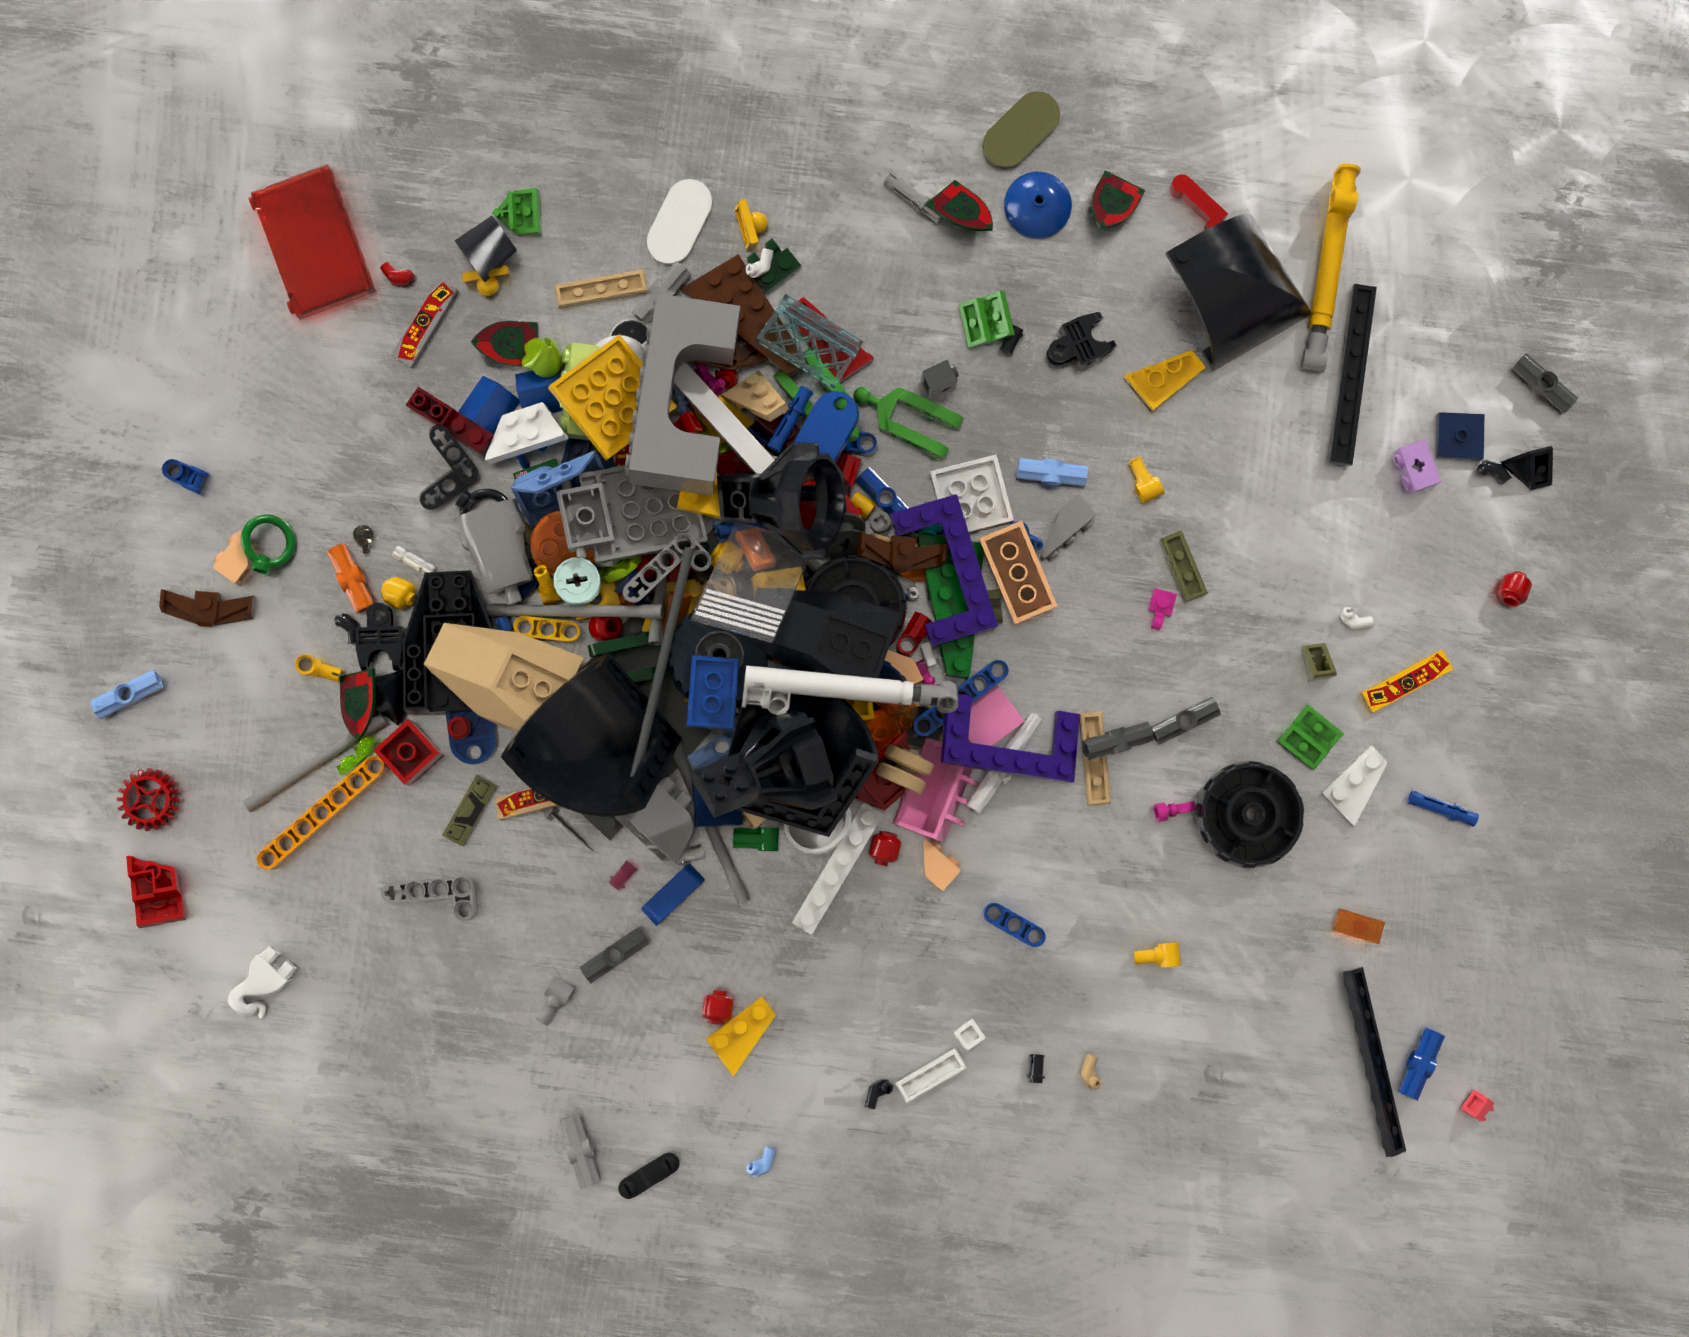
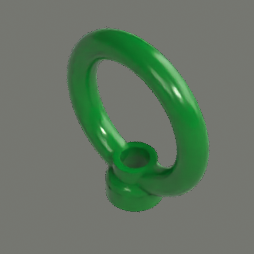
[241,514,295,575]

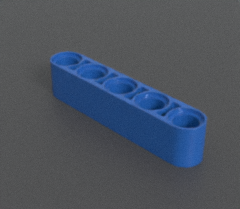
[912,660,1009,737]

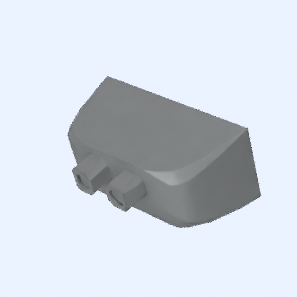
[613,777,695,864]

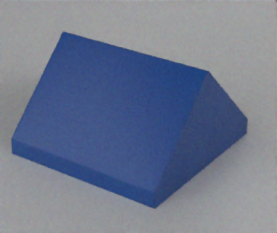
[515,369,563,413]
[458,376,520,435]

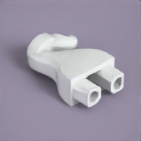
[228,946,297,1019]

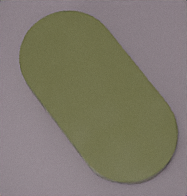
[983,91,1060,168]

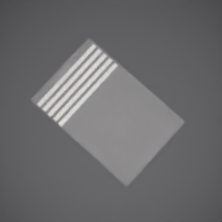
[691,523,809,643]

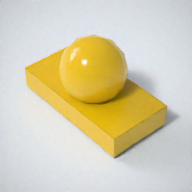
[734,199,768,251]
[461,265,510,296]

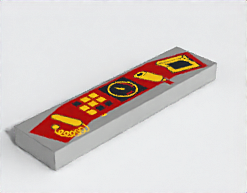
[391,278,458,368]

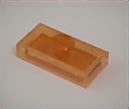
[1332,909,1385,944]

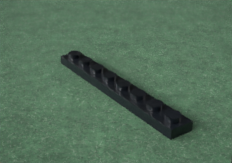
[1328,284,1377,466]
[1343,967,1406,1157]

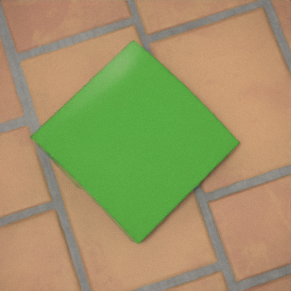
[959,291,1015,348]
[1278,704,1344,770]

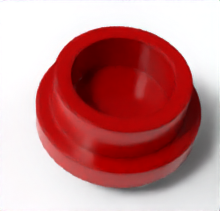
[447,716,471,740]

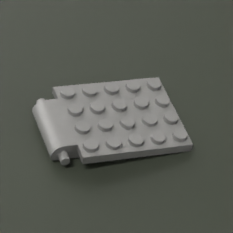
[556,465,708,564]

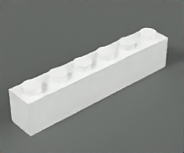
[792,803,884,935]

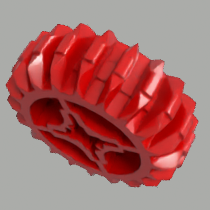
[116,768,182,831]

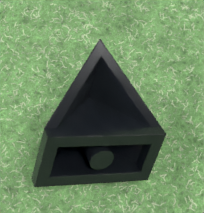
[1500,446,1553,490]
[375,670,405,726]

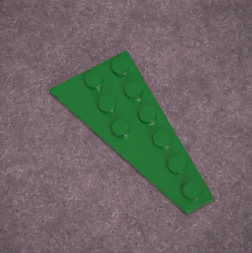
[916,533,984,679]

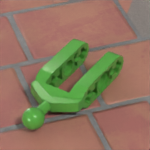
[773,348,859,442]
[853,387,964,460]

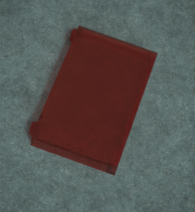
[248,164,377,320]

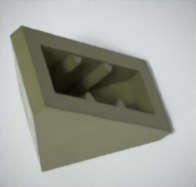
[1302,643,1337,681]

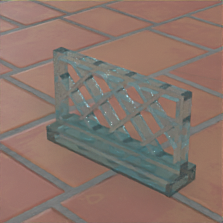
[756,294,864,389]

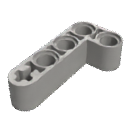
[622,533,711,604]
[381,876,477,921]

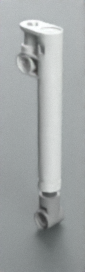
[742,665,958,715]

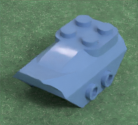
[511,450,617,529]

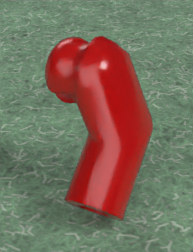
[380,262,414,285]

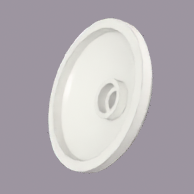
[784,807,852,855]

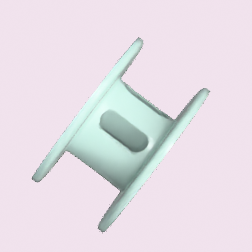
[554,557,601,605]

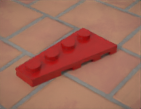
[784,297,874,383]

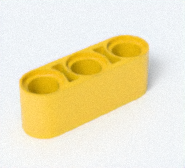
[513,616,582,644]

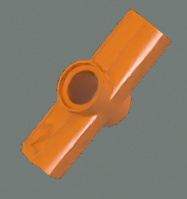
[327,543,374,614]

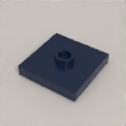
[1436,412,1485,461]
[692,781,743,828]

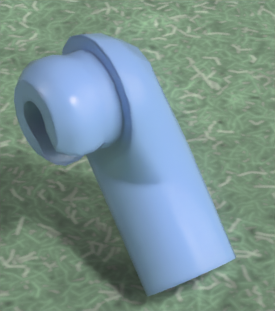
[746,1147,776,1177]

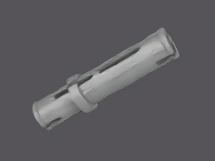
[883,172,943,224]

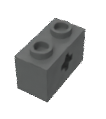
[921,360,959,401]

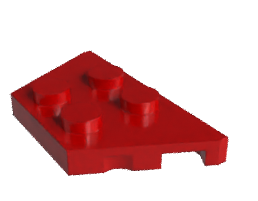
[855,731,910,811]

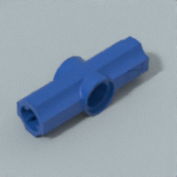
[855,467,908,518]
[1398,1027,1445,1101]

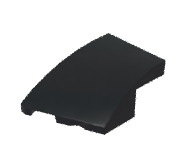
[454,215,517,282]

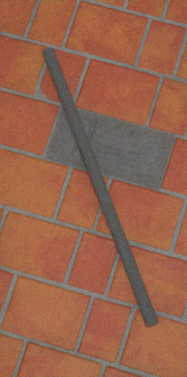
[630,547,694,777]

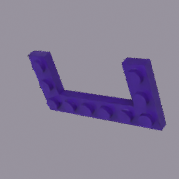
[890,494,998,647]
[941,694,1080,783]

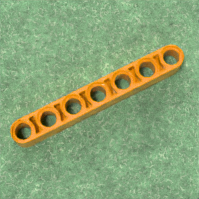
[257,756,388,870]

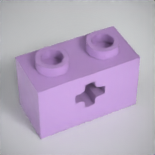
[1394,439,1442,494]

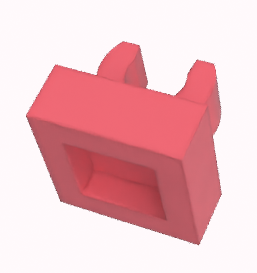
[1461,1090,1494,1122]

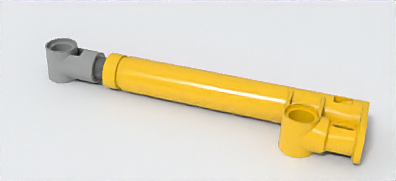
[1301,163,1361,372]

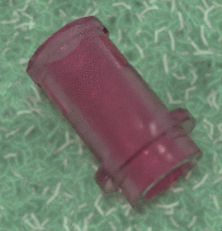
[609,861,637,891]

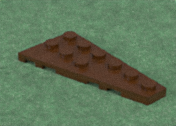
[680,254,809,377]

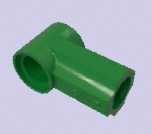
[733,827,779,851]

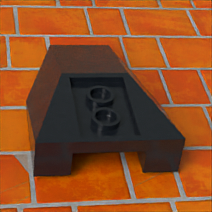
[403,570,493,715]
[741,589,901,704]

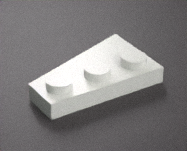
[1321,746,1388,827]

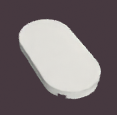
[647,179,712,265]

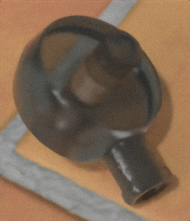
[353,525,374,554]

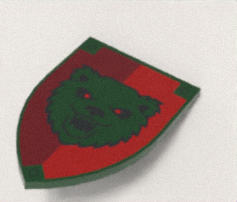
[1091,170,1145,229]
[926,180,993,231]
[471,321,538,367]
[340,668,376,741]

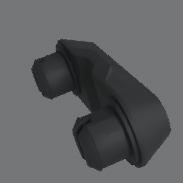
[618,1153,680,1199]

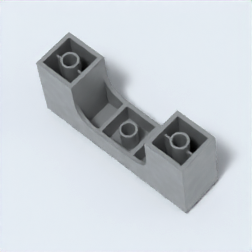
[625,293,740,496]

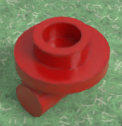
[715,370,739,389]

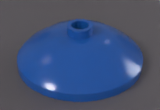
[1004,171,1072,239]

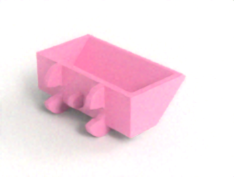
[893,737,980,844]

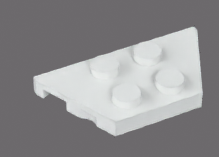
[485,402,568,464]

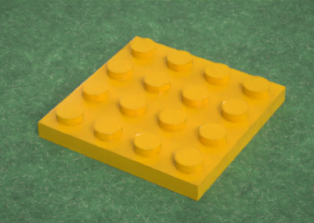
[548,334,677,461]

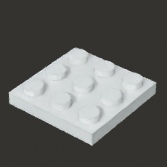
[930,454,1014,533]

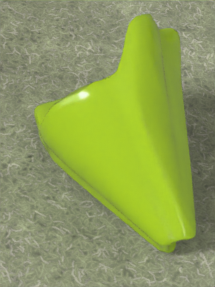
[522,337,565,377]

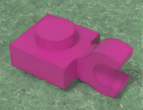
[1148,588,1177,631]

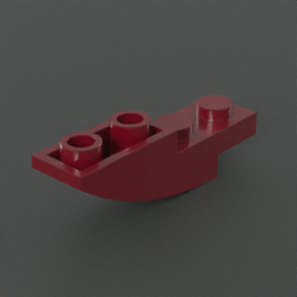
[406,387,494,455]

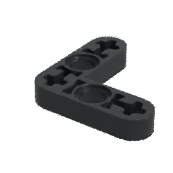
[419,424,478,510]

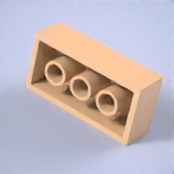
[979,520,1057,624]

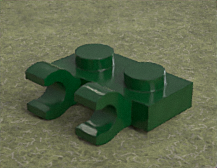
[747,238,801,294]

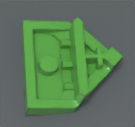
[492,188,541,236]

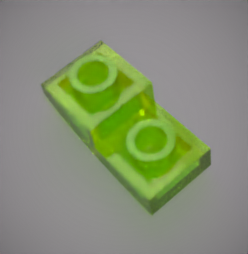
[336,736,380,776]

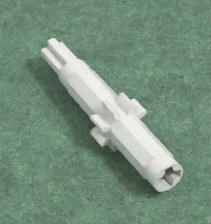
[966,712,1042,815]

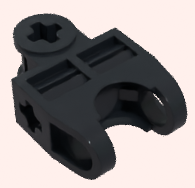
[1046,312,1117,370]
[355,602,405,671]

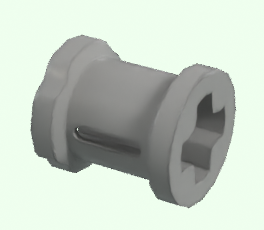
[870,511,891,534]

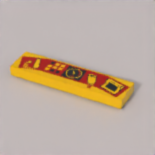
[1361,649,1454,713]

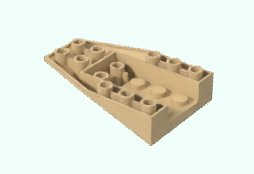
[424,623,584,733]

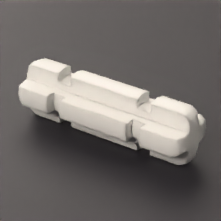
[392,546,436,574]

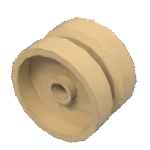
[875,744,935,795]

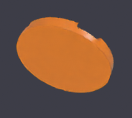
[530,510,595,577]

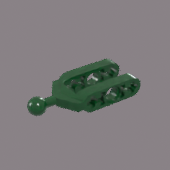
[588,632,670,684]

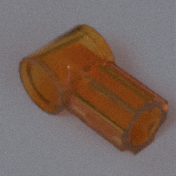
[874,702,918,731]

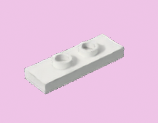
[895,1048,967,1104]

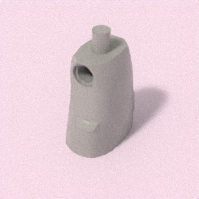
[454,499,533,605]

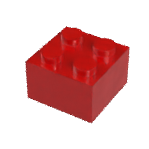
[373,719,444,786]

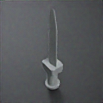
[541,807,593,851]

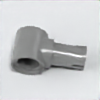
[536,977,575,1026]

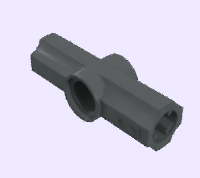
[1512,353,1578,414]
[1151,697,1221,745]
[1082,722,1154,760]
[580,927,649,984]

